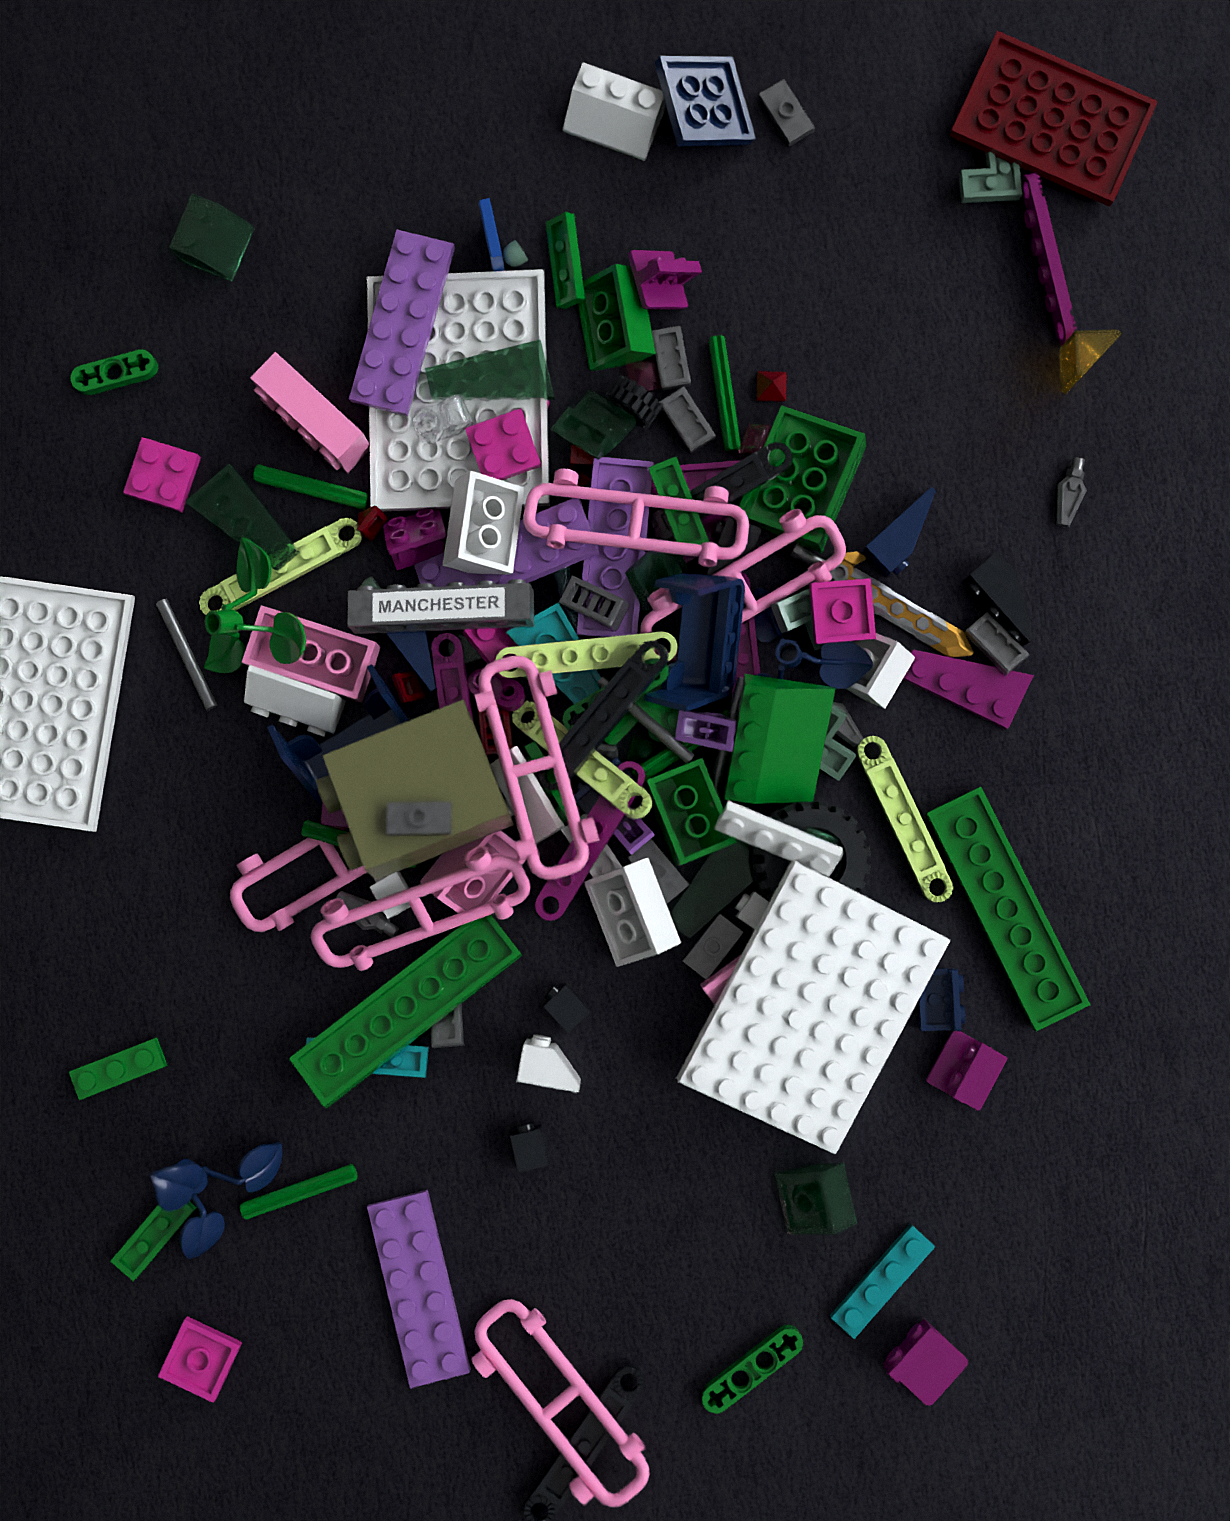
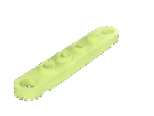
[199,518,362,615]
[495,631,677,678]
[512,701,652,819]
[856,736,953,902]

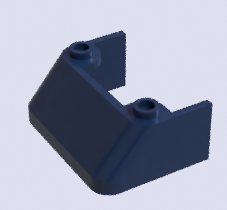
[645,574,745,712]
[267,664,409,805]

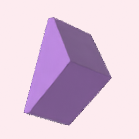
[675,710,738,752]
[613,807,655,855]

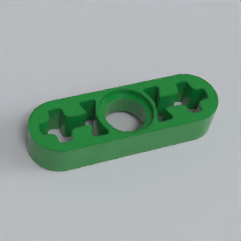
[71,350,158,395]

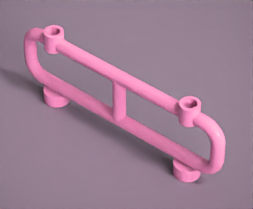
[523,469,749,567]
[640,509,846,663]
[474,656,599,880]
[230,825,367,932]
[311,846,531,971]
[472,1299,649,1507]

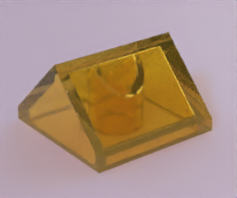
[1059,329,1122,394]

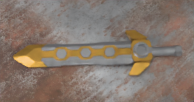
[790,543,973,657]

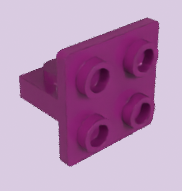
[628,250,702,310]
[383,508,447,570]
[926,1030,1007,1110]

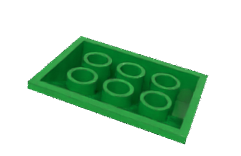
[739,405,867,553]
[724,674,835,804]

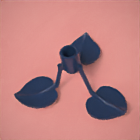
[753,588,873,689]
[150,1141,283,1259]

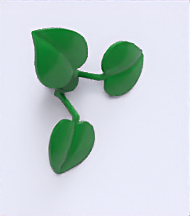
[204,538,306,673]

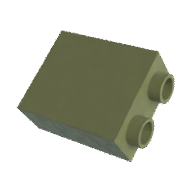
[316,700,514,880]

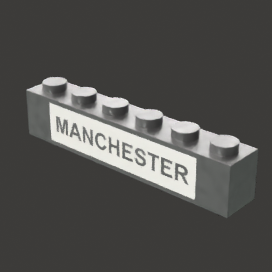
[348,579,534,634]

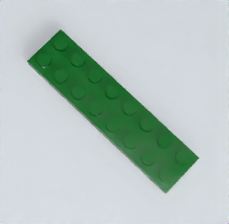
[925,787,1090,1032]
[289,915,522,1108]

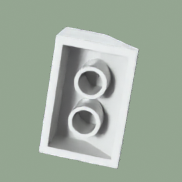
[563,63,665,161]
[443,471,525,575]
[244,665,346,737]
[490,746,565,844]
[584,857,681,967]

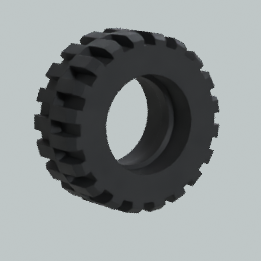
[749,801,871,902]

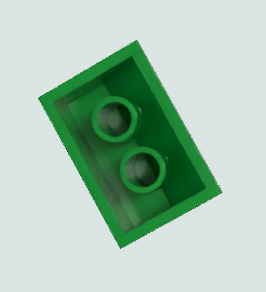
[578,264,656,371]
[643,758,737,867]

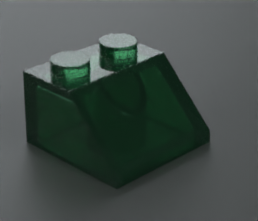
[169,194,254,281]
[775,1163,857,1234]

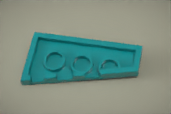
[506,602,601,714]

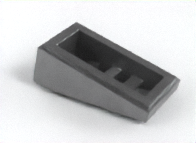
[559,575,629,631]

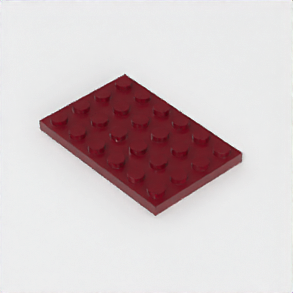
[949,31,1158,207]

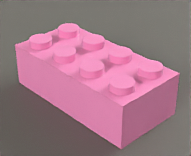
[250,352,370,473]
[242,605,381,703]

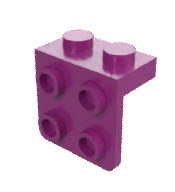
[883,1318,968,1406]

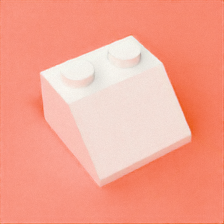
[845,633,915,709]
[517,1035,581,1092]

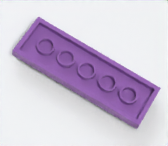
[349,230,455,416]
[577,456,654,638]
[414,498,599,587]
[367,1189,471,1388]

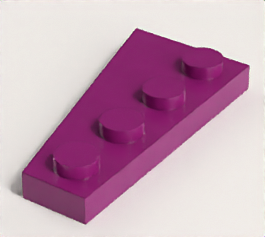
[903,649,1034,730]

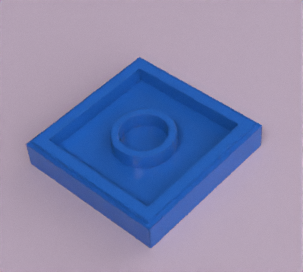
[478,198,505,272]

